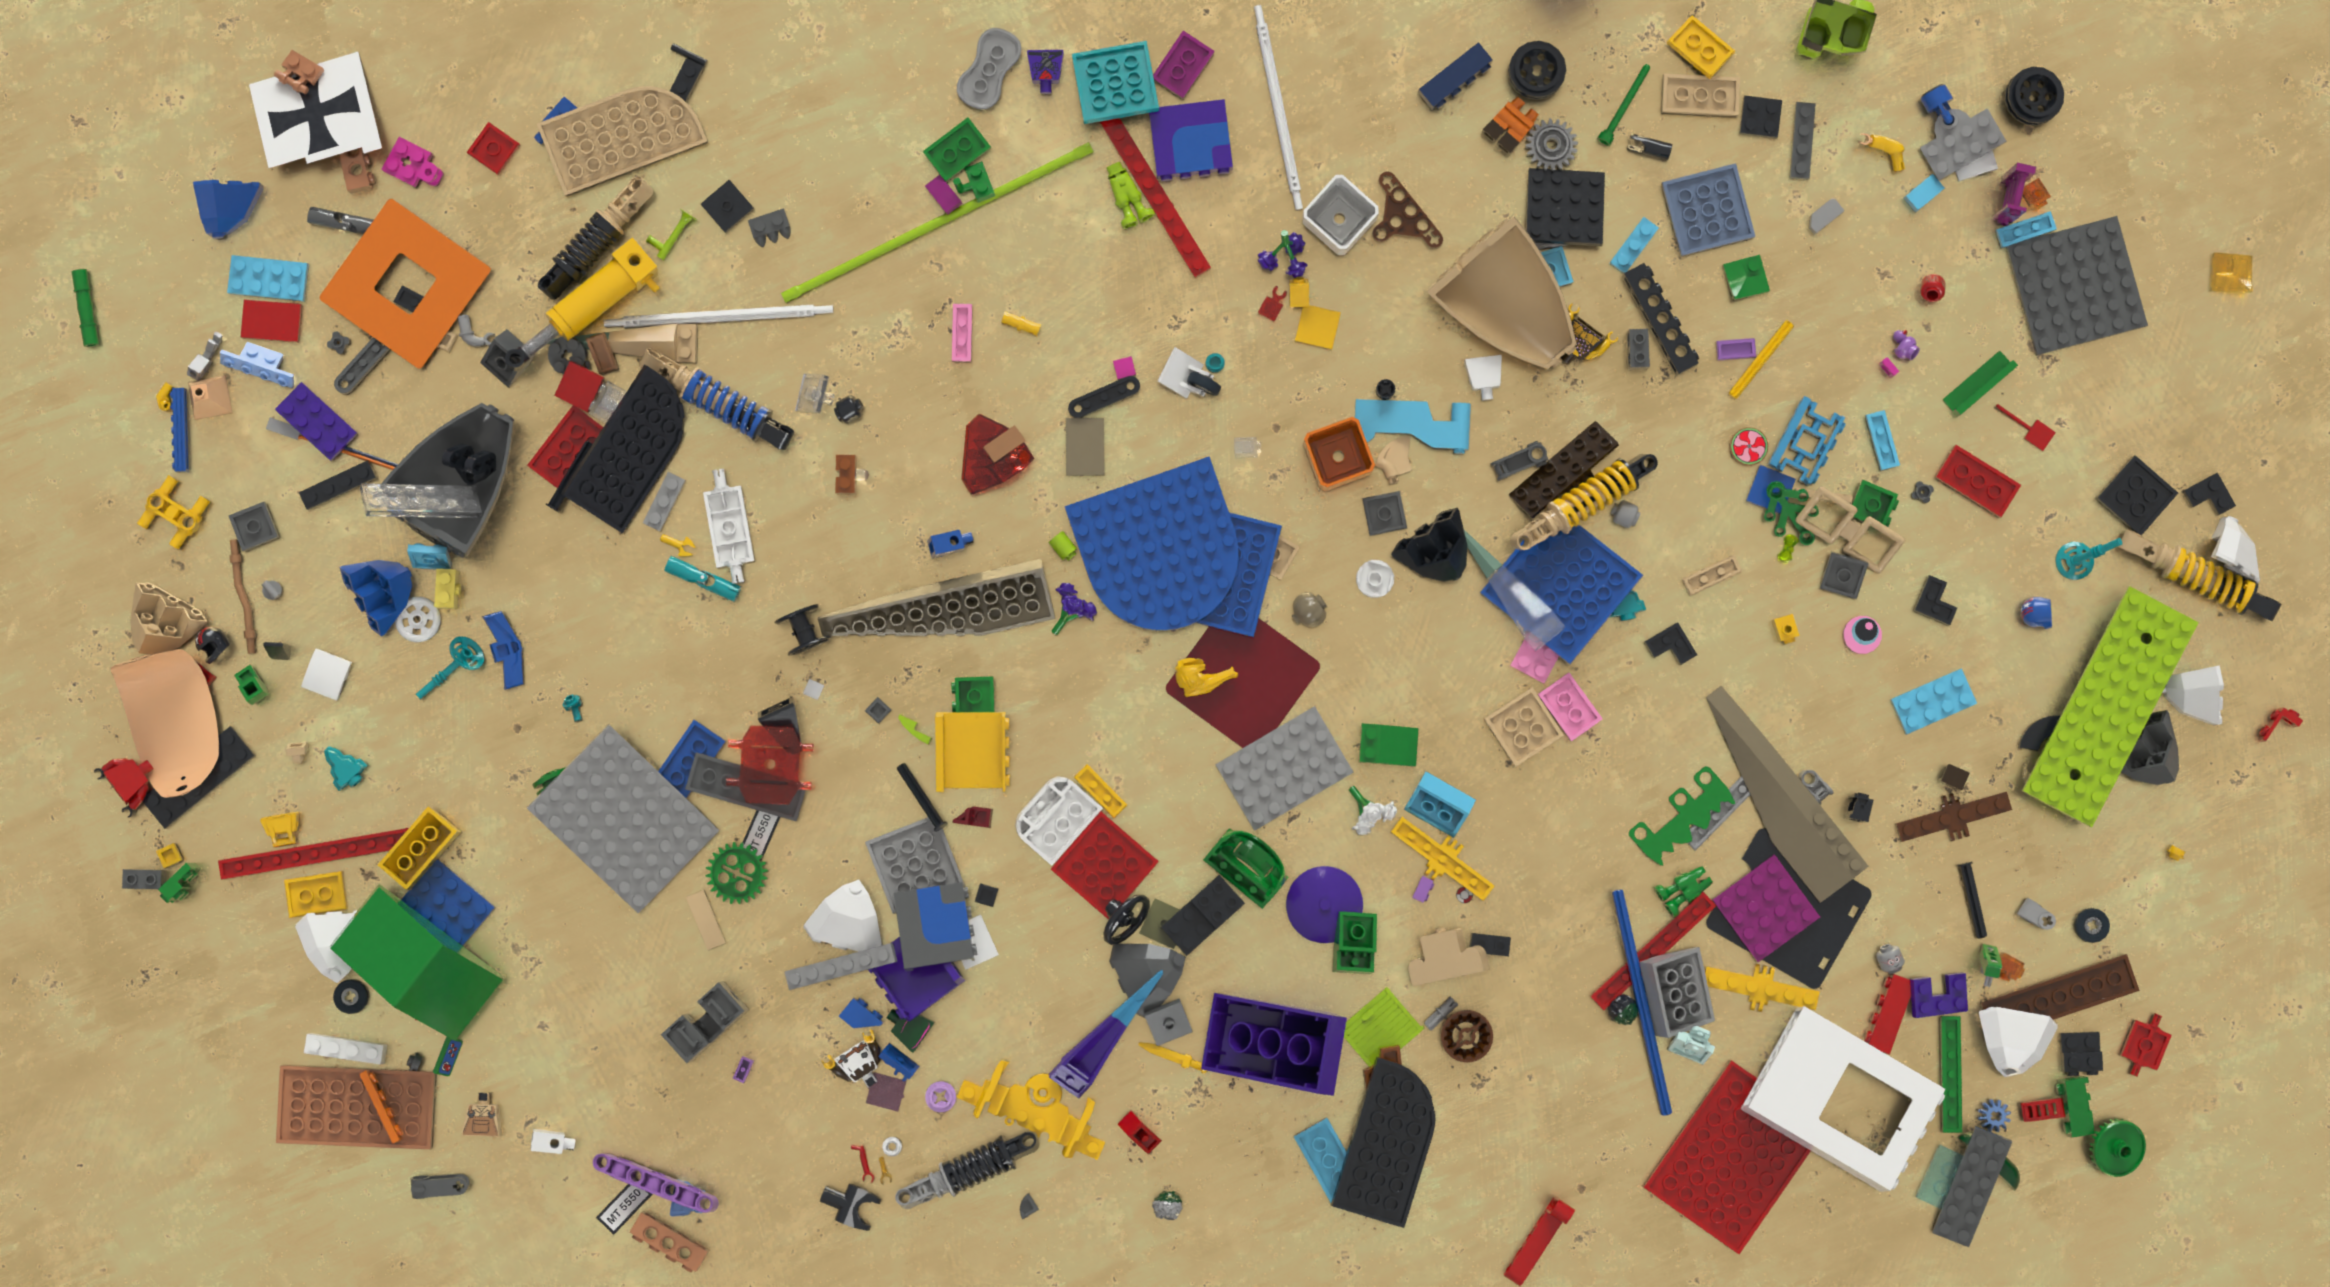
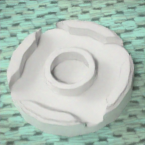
[1356,560,1394,598]

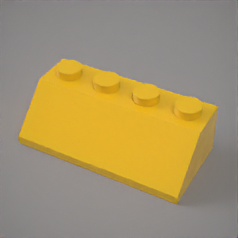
[378,806,461,890]

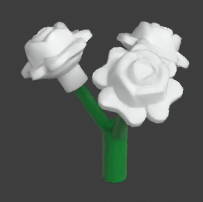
[1349,786,1397,835]

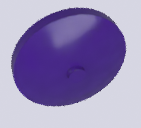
[1286,866,1363,943]

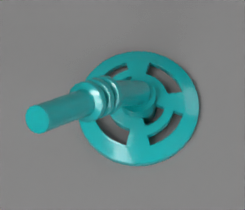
[2055,538,2123,580]
[416,636,484,700]

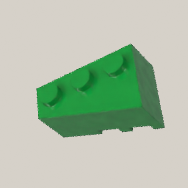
[2055,1075,2095,1138]

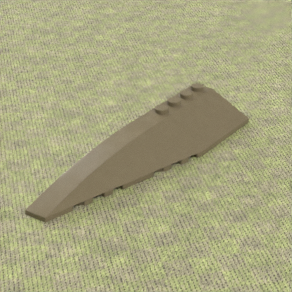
[1706,686,1869,903]

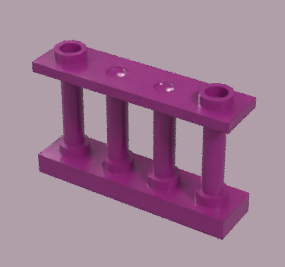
[1992,162,2036,226]

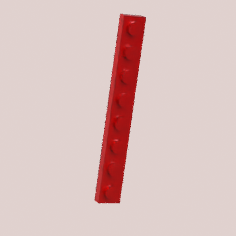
[1590,892,1716,1011]

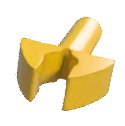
[660,534,696,557]

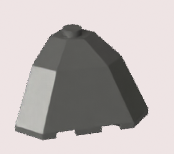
[2121,710,2179,785]
[1109,944,1186,1019]

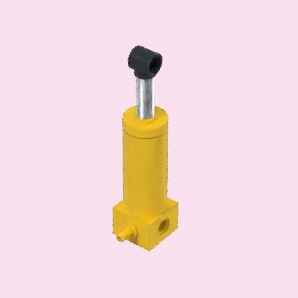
[505,237,660,371]

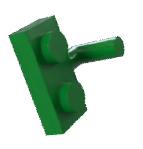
[953,161,996,203]

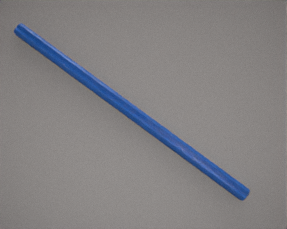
[1612,889,1672,1116]

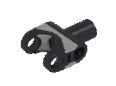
[820,1183,882,1231]

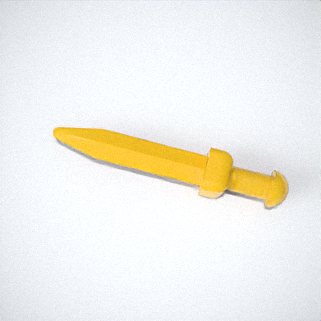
[1139,1042,1208,1073]

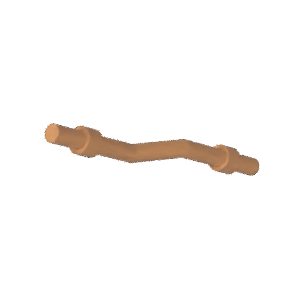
[229,539,256,654]

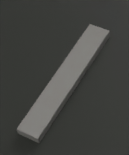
[1687,776,1751,851]

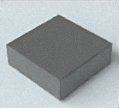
[865,697,892,724]

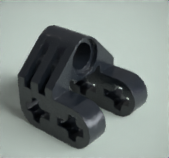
[442,444,496,485]

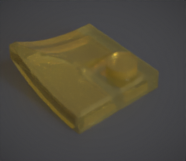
[2210,252,2253,293]

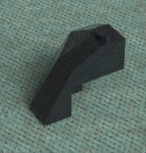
[1391,508,1467,582]

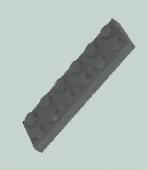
[685,752,807,821]
[1932,1126,2012,1247]

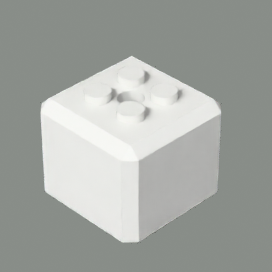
[1302,175,1379,255]

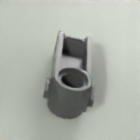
[1490,441,1549,481]
[410,1174,470,1199]

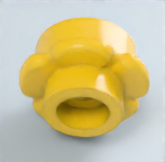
[2167,845,2185,861]

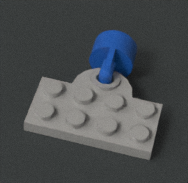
[1920,84,2007,181]

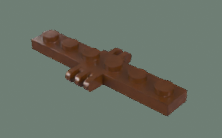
[1895,792,2012,842]

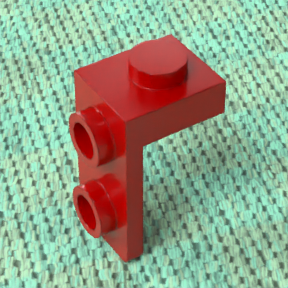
[2258,707,2303,742]

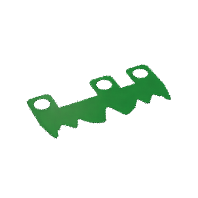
[1629,766,1735,866]

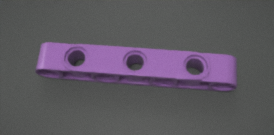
[593,1153,719,1213]

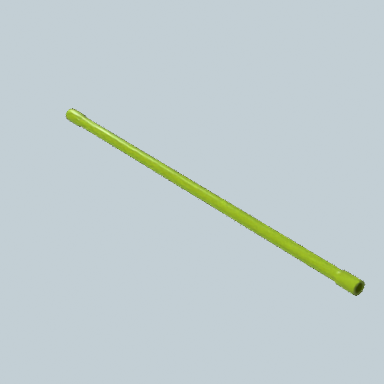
[781,142,1093,303]

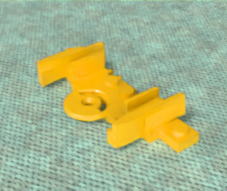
[957,1060,1105,1160]

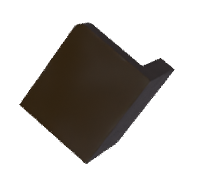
[1938,764,1970,791]

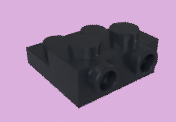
[2059,1032,2103,1076]

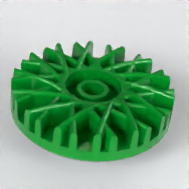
[2089,1118,2146,1177]

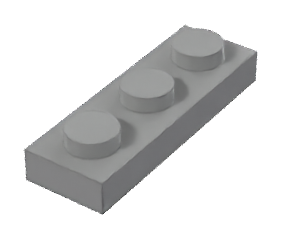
[643,472,686,532]

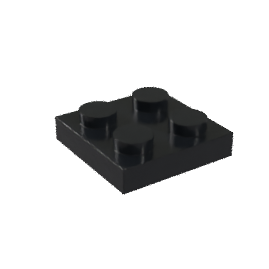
[1739,95,1782,139]

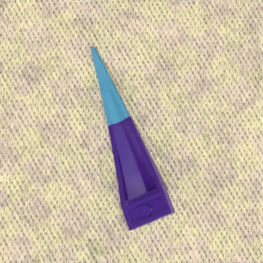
[1049,970,1163,1099]

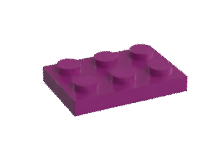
[1153,30,1215,99]

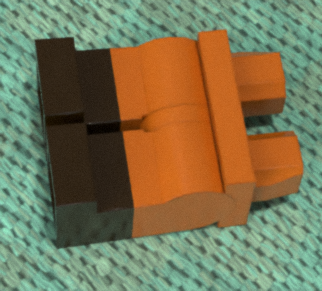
[1482,97,1539,156]

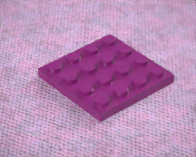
[1712,855,1820,962]

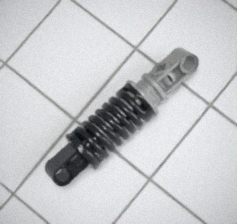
[895,1132,1039,1209]

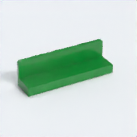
[1943,351,2018,417]

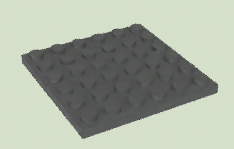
[2006,216,2148,356]

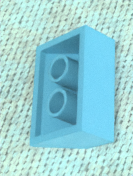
[1404,772,1476,838]

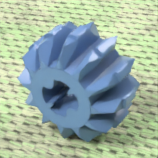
[1978,1099,2011,1132]

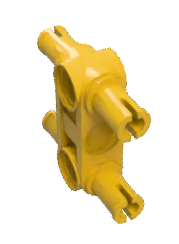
[137,475,210,550]

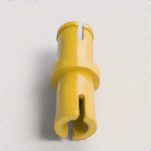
[1001,311,1041,336]

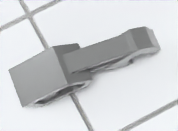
[187,332,222,381]

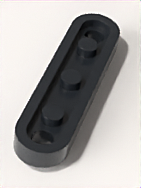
[1068,376,1140,418]

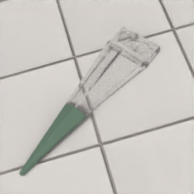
[1464,530,1565,652]

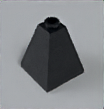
[758,696,802,755]

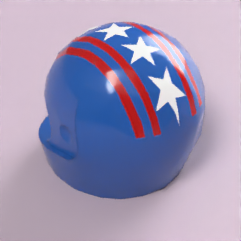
[2021,597,2052,629]

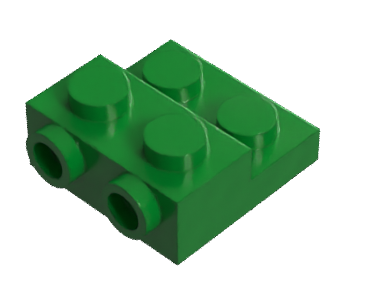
[1852,480,1899,528]
[951,676,995,712]
[158,863,201,903]

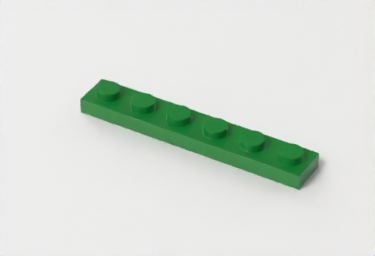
[1940,1016,1963,1133]

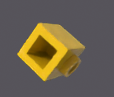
[1289,277,1309,307]
[1772,614,1799,644]

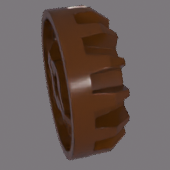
[1440,1010,1493,1063]

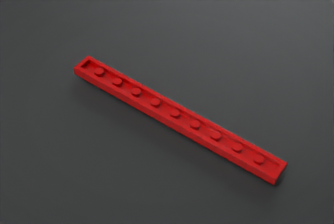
[1099,118,1211,278]
[218,828,409,880]

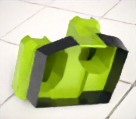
[1796,0,1877,60]

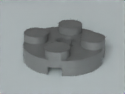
[548,336,587,374]

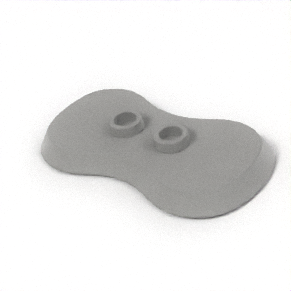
[957,28,1021,109]

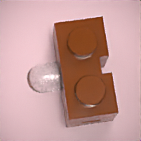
[835,455,869,495]

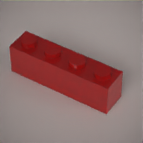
[1864,974,1911,1055]

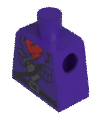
[1027,50,1064,94]

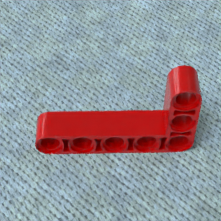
[1504,1196,1575,1286]

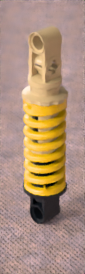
[1510,454,1658,550]
[2118,529,2282,621]

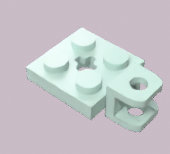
[1667,1026,1715,1065]

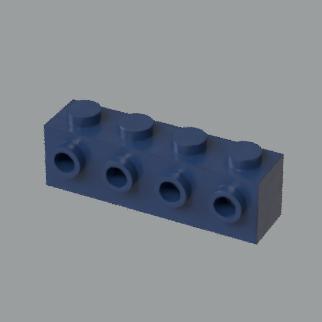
[1418,42,1493,110]

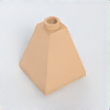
[188,375,233,420]

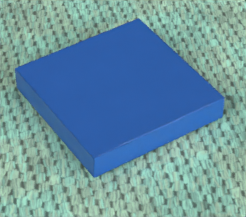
[1746,465,1796,514]

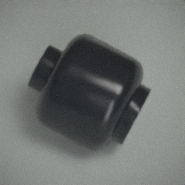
[834,395,864,424]

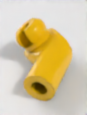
[156,382,174,411]

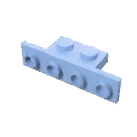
[220,342,294,388]

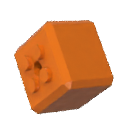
[1303,417,1375,491]

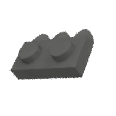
[748,208,791,247]

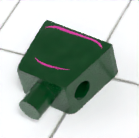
[886,1009,935,1053]

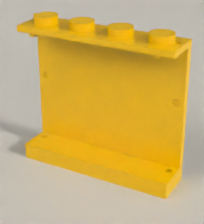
[935,712,1010,792]

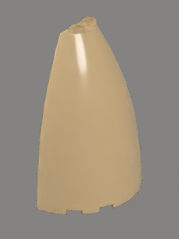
[1427,215,1577,369]

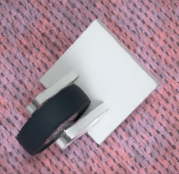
[1158,347,1221,398]

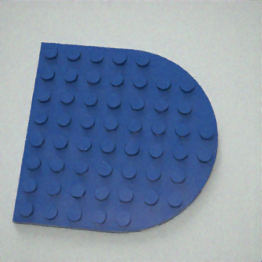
[1064,456,1239,631]

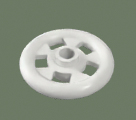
[395,597,441,642]

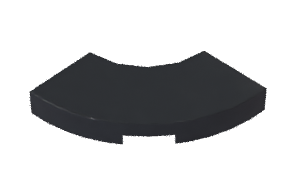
[2018,715,2060,751]

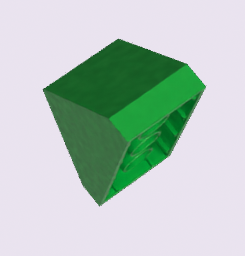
[330,884,503,1041]

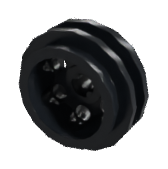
[1508,41,1566,100]
[2005,67,2064,126]

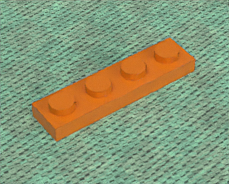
[359,1070,403,1144]

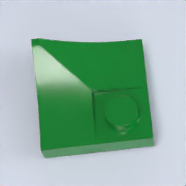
[1722,254,1770,300]

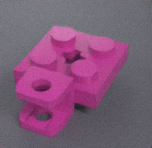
[381,137,444,188]

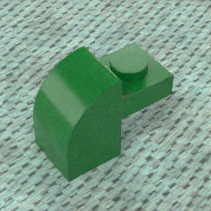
[234,665,269,705]

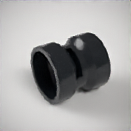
[1376,379,1396,400]

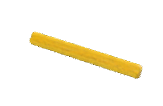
[1729,320,1794,399]

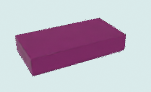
[925,174,963,215]

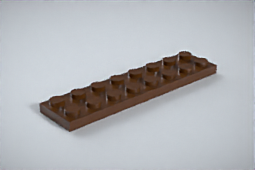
[1980,954,2140,1020]

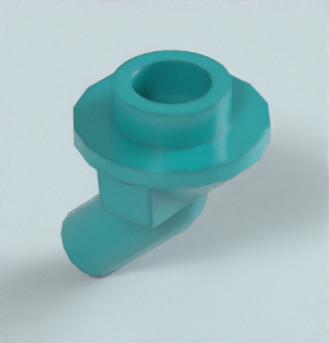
[562,694,582,722]

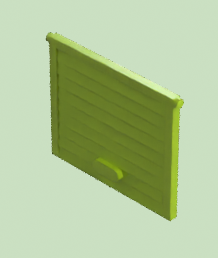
[1344,987,1425,1067]

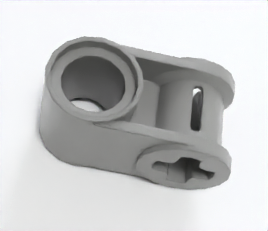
[1798,770,1834,805]
[2017,898,2056,930]

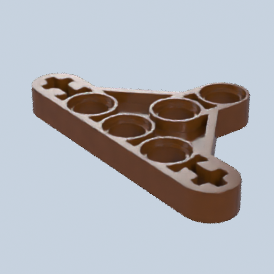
[1372,171,1443,249]

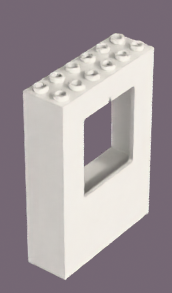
[1741,1006,1945,1192]

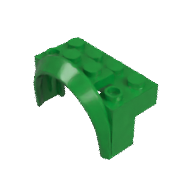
[1203,828,1289,909]

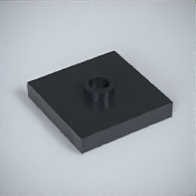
[701,180,754,233]

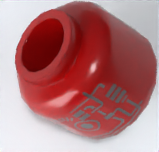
[1920,274,1946,302]

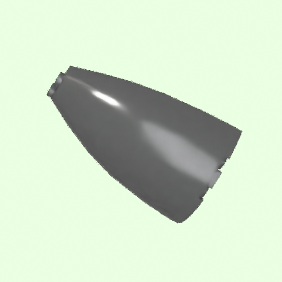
[372,403,514,558]

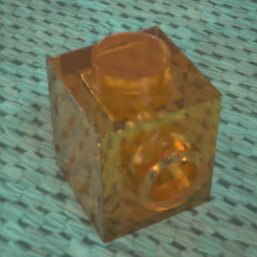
[2022,178,2051,210]
[1999,952,2025,982]

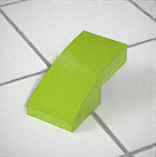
[898,715,932,745]

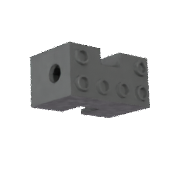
[661,981,749,1064]

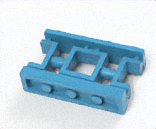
[1767,396,1846,486]

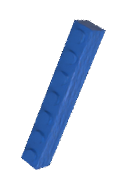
[170,388,189,473]

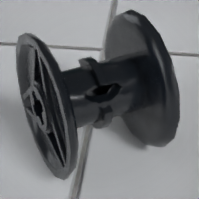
[774,604,832,656]

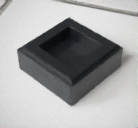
[975,883,999,907]

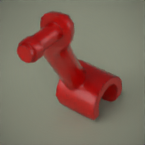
[851,1145,875,1183]

